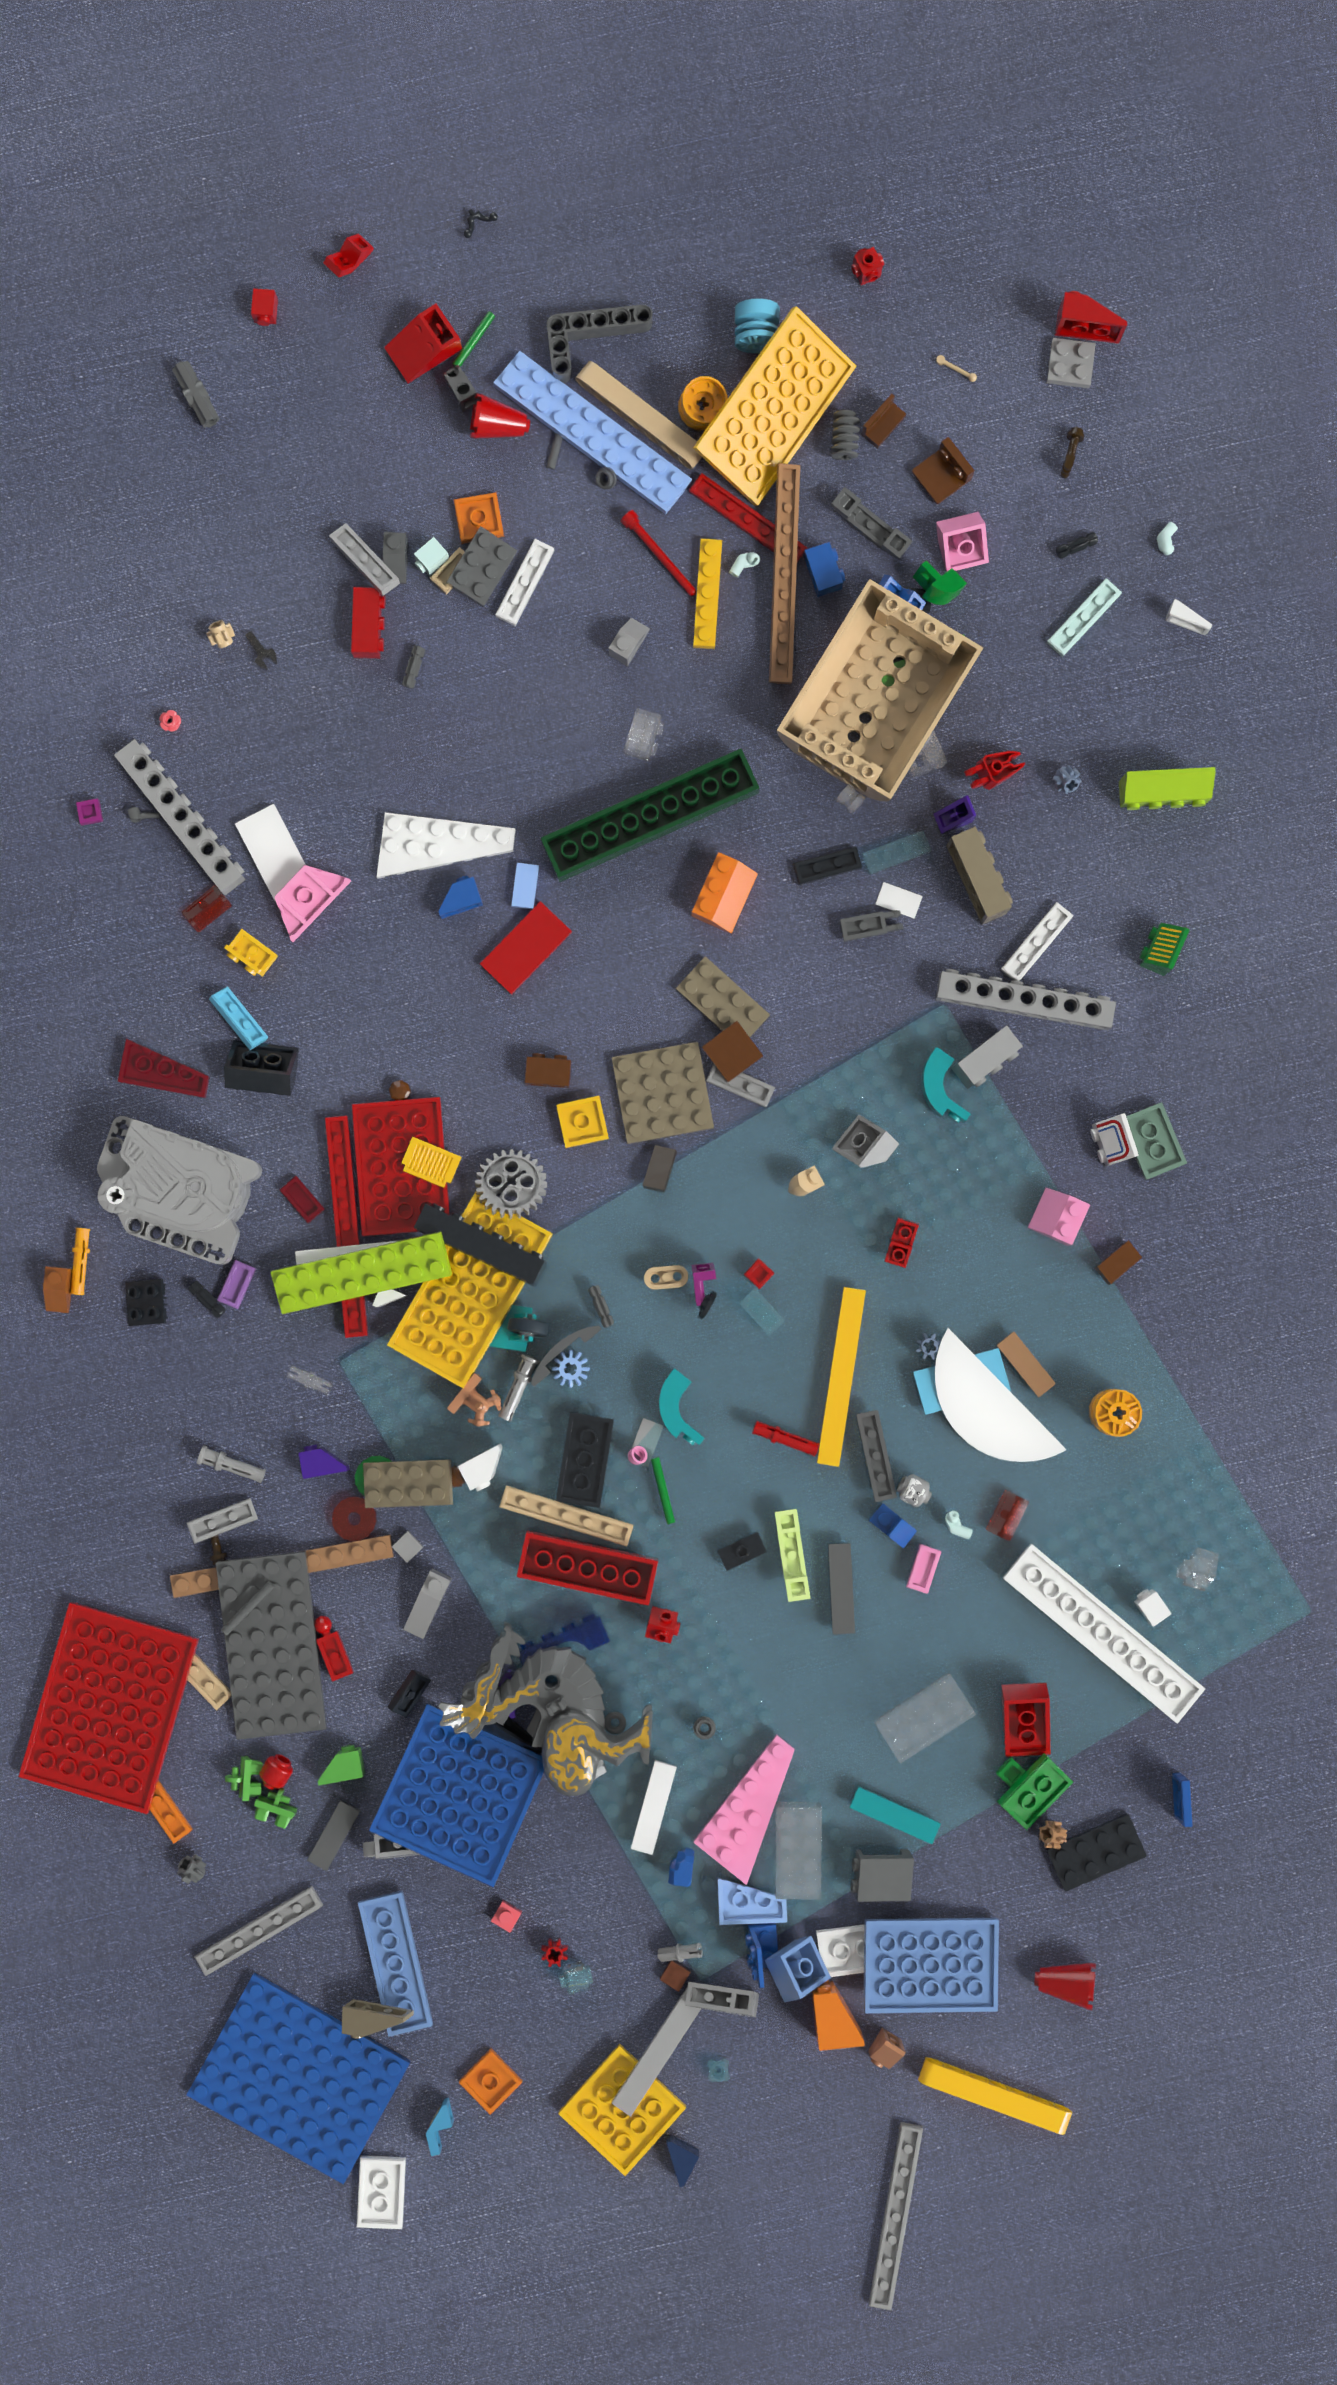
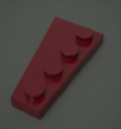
[117,1039,210,1098]

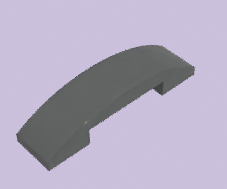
[831,487,913,559]
[531,1325,602,1387]

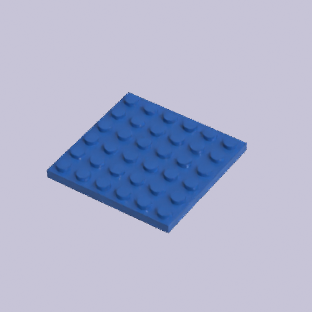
[369,1704,544,1888]

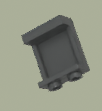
[850,1849,914,1902]

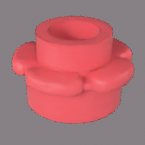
[159,710,181,732]

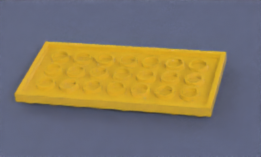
[693,306,856,506]
[387,1192,553,1389]

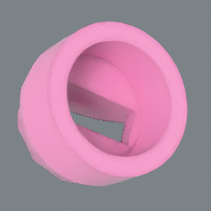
[627,1446,647,1465]

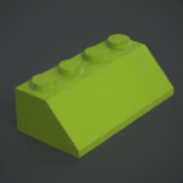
[1119,767,1216,810]

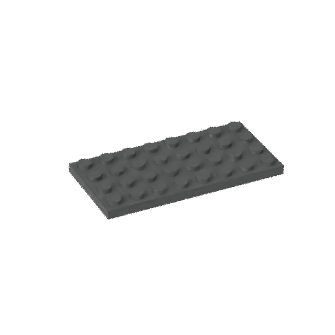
[216,1551,327,1740]

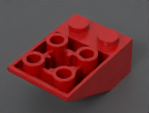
[384,303,462,384]

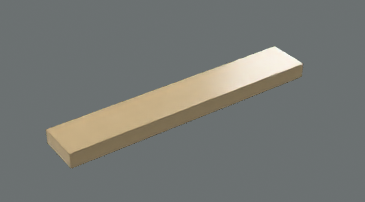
[499,1485,634,1547]

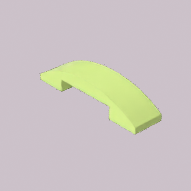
[775,1509,811,1602]

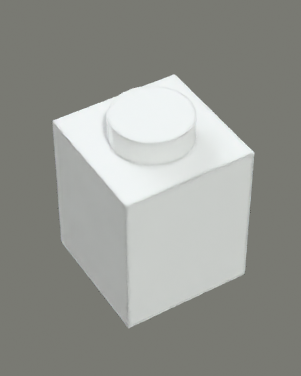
[1134,1589,1172,1627]

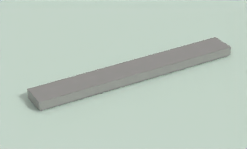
[868,2122,923,2310]

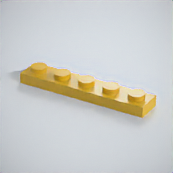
[693,539,722,649]

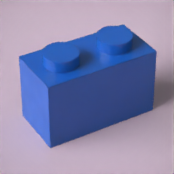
[804,542,845,597]

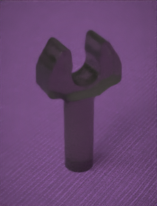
[245,631,277,671]

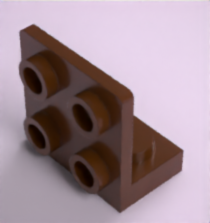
[912,437,975,505]

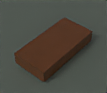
[1095,1240,1142,1285]

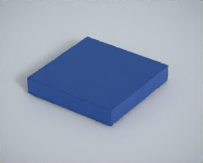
[1172,1773,1193,1827]

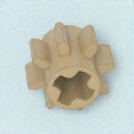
[206,620,235,648]

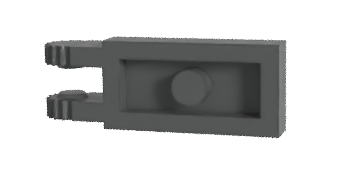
[840,910,904,942]

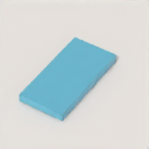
[913,1348,1011,1415]

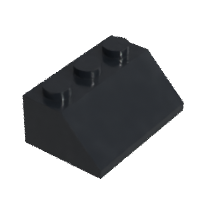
[224,1040,299,1096]

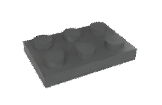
[446,526,517,607]

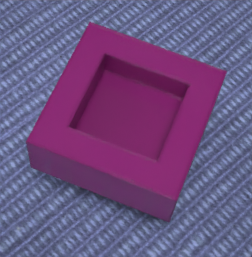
[76,798,103,826]

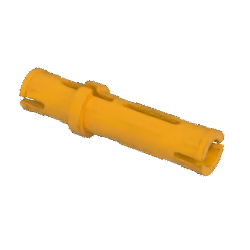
[70,1228,90,1295]

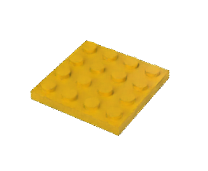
[558,2044,686,2176]

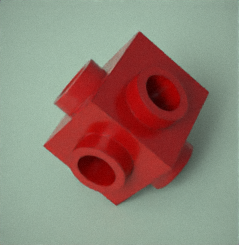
[851,247,884,286]
[645,1606,680,1644]

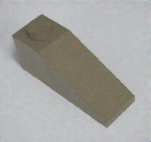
[342,1999,414,2039]

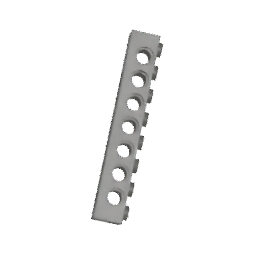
[114,739,246,895]
[935,969,1116,1031]

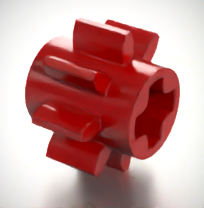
[541,1938,568,1967]

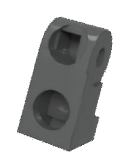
[443,365,479,412]

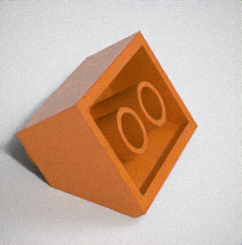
[691,852,758,934]

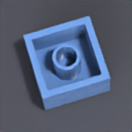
[765,1936,831,2003]

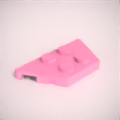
[274,865,351,942]

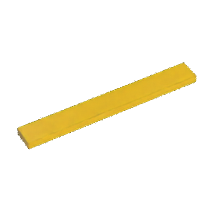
[817,1287,866,1467]

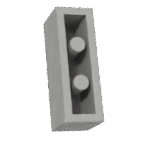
[951,1026,1023,1089]

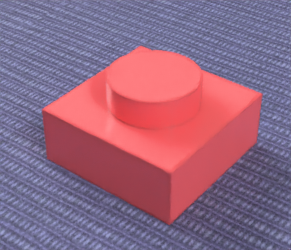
[491,1900,522,1933]

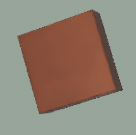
[660,1960,691,1992]

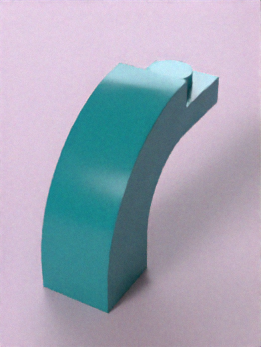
[921,1047,971,1123]
[659,1368,705,1445]

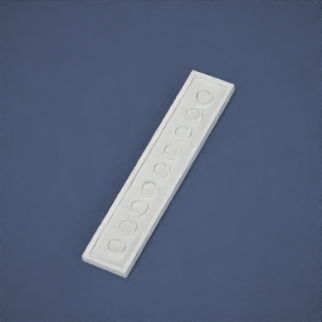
[1002,1543,1205,1723]

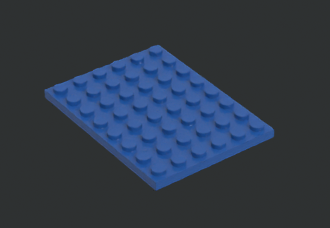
[186,1973,411,2185]

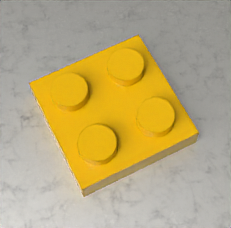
[556,1096,609,1148]

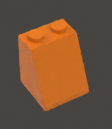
[812,1980,865,2051]

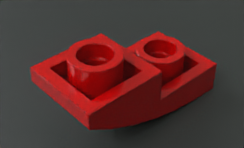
[884,1217,919,1268]

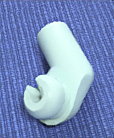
[1157,522,1178,555]
[729,552,760,578]
[945,1511,973,1540]

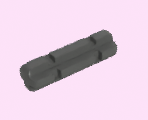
[402,645,425,689]
[588,1285,614,1328]

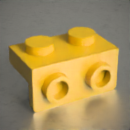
[224,929,278,977]

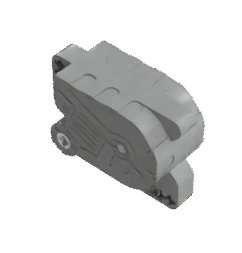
[97,1116,262,1265]

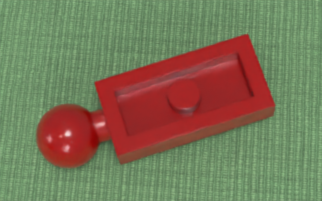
[314,1616,354,1682]

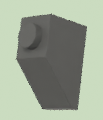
[383,532,408,584]

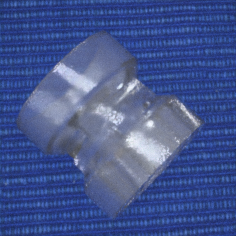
[835,784,866,814]

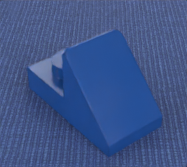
[869,1503,917,1548]

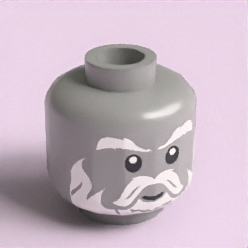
[897,1474,932,1507]

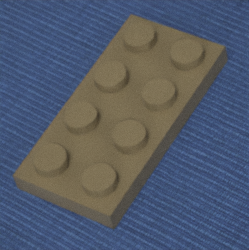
[676,956,770,1037]
[363,1459,453,1508]

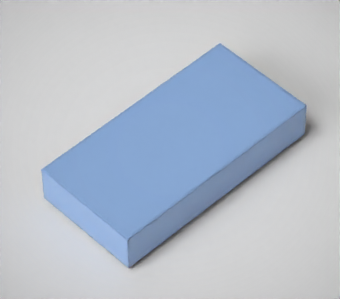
[512,863,539,909]

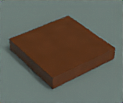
[702,1021,763,1082]

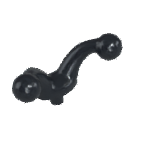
[464,209,498,238]

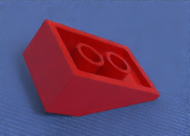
[1055,291,1127,344]
[1001,1683,1051,1757]

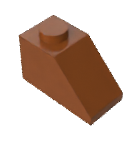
[43,1266,72,1313]

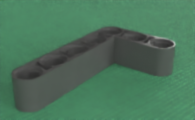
[547,305,653,383]

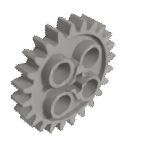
[475,1149,547,1219]

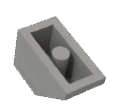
[609,618,650,666]

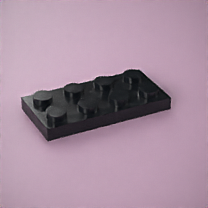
[556,1412,614,1508]
[1046,1813,1147,1892]

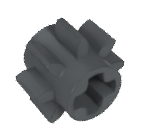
[177,1854,206,1884]

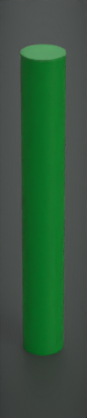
[452,311,495,367]
[651,1457,675,1524]

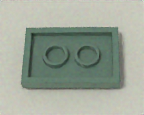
[1126,1102,1187,1180]

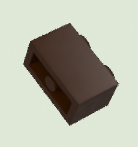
[525,1053,572,1088]

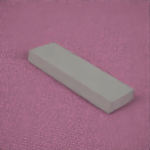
[706,1064,775,1108]
[186,1498,258,1544]

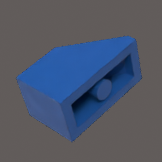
[438,876,483,919]

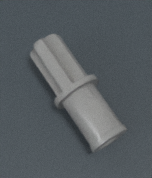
[657,1943,703,1962]

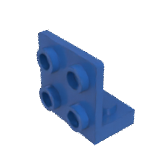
[745,1923,778,1988]

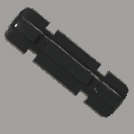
[1056,532,1098,559]
[188,1281,226,1318]

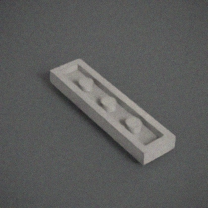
[329,523,400,596]

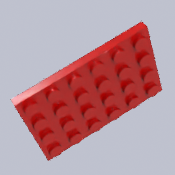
[352,1097,450,1237]

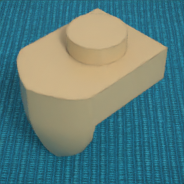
[788,1165,825,1196]

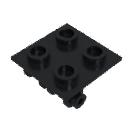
[125,1279,168,1326]

